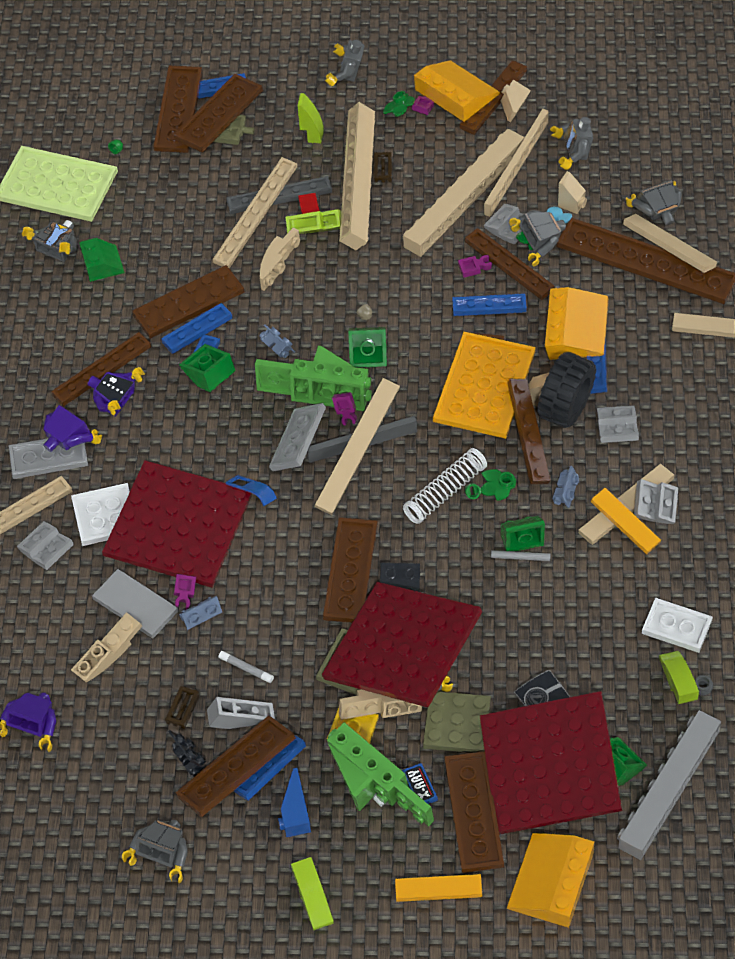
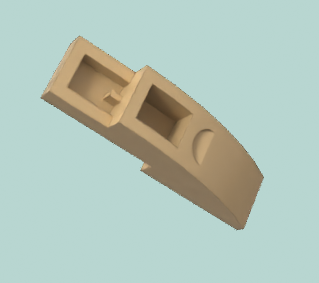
[260,228,300,291]
[71,612,142,682]
[339,690,422,720]

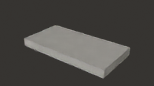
[269,403,326,471]
[9,438,88,479]
[92,569,178,639]

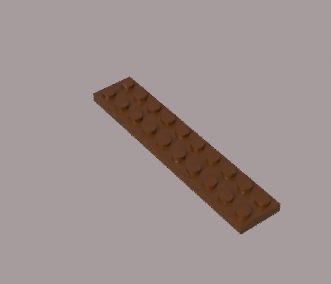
[557,218,735,304]

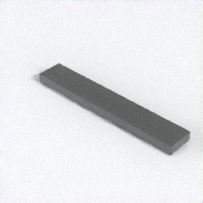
[226,176,332,214]
[307,416,417,463]

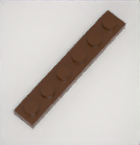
[460,60,527,135]
[465,228,555,300]
[51,332,151,407]
[507,379,551,484]

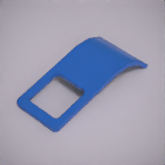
[226,475,277,506]

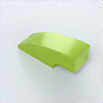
[298,93,324,144]
[285,209,341,234]
[659,651,699,704]
[291,857,334,930]

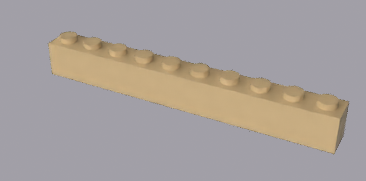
[340,102,375,250]
[403,129,525,257]

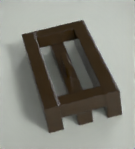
[374,152,392,183]
[165,686,200,729]

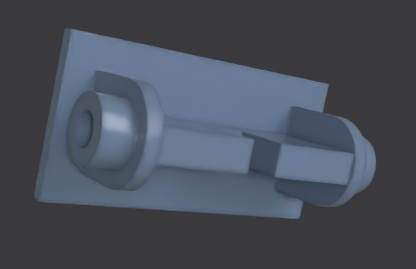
[260,325,295,358]
[553,466,579,508]
[179,596,222,630]

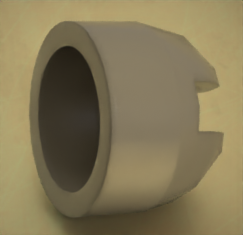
[356,304,372,320]

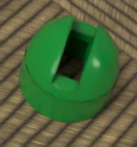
[108,139,123,155]
[465,483,481,499]

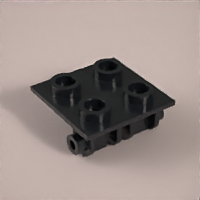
[380,563,420,592]
[168,730,207,777]

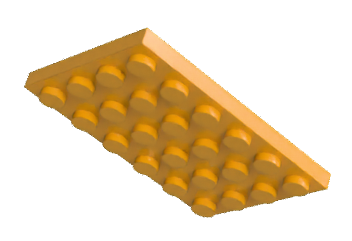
[433,332,536,439]

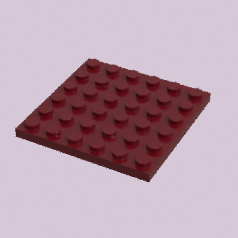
[102,460,252,588]
[322,582,482,708]
[480,691,623,835]

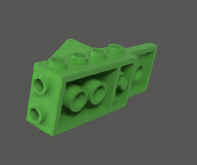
[255,346,372,411]
[327,722,434,827]

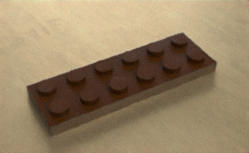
[153,66,203,153]
[174,74,263,153]
[132,265,245,339]
[323,518,378,623]
[176,716,296,817]
[444,751,504,873]

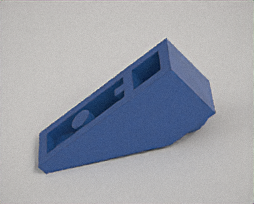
[278,768,311,837]

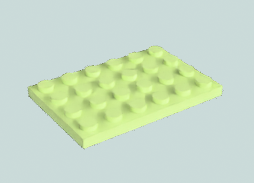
[0,146,118,222]

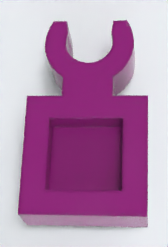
[412,95,434,115]
[458,255,492,278]
[332,392,357,425]
[174,574,196,610]

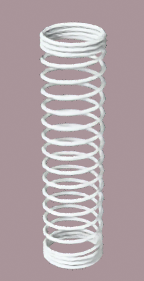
[403,448,487,524]

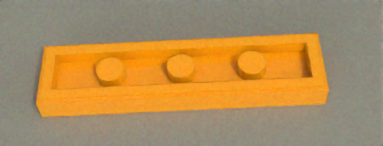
[591,488,661,554]
[395,874,482,902]

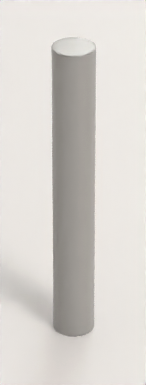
[491,550,551,561]

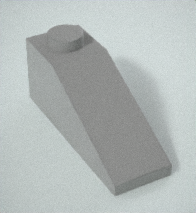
[207,697,275,729]

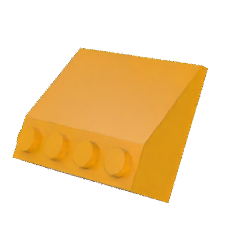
[414,60,500,122]
[545,287,608,360]
[507,833,594,928]

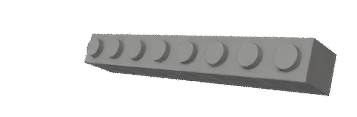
[617,710,721,860]

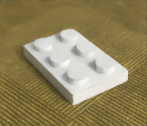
[642,598,713,653]

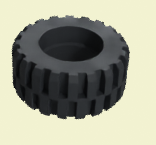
[537,352,596,428]

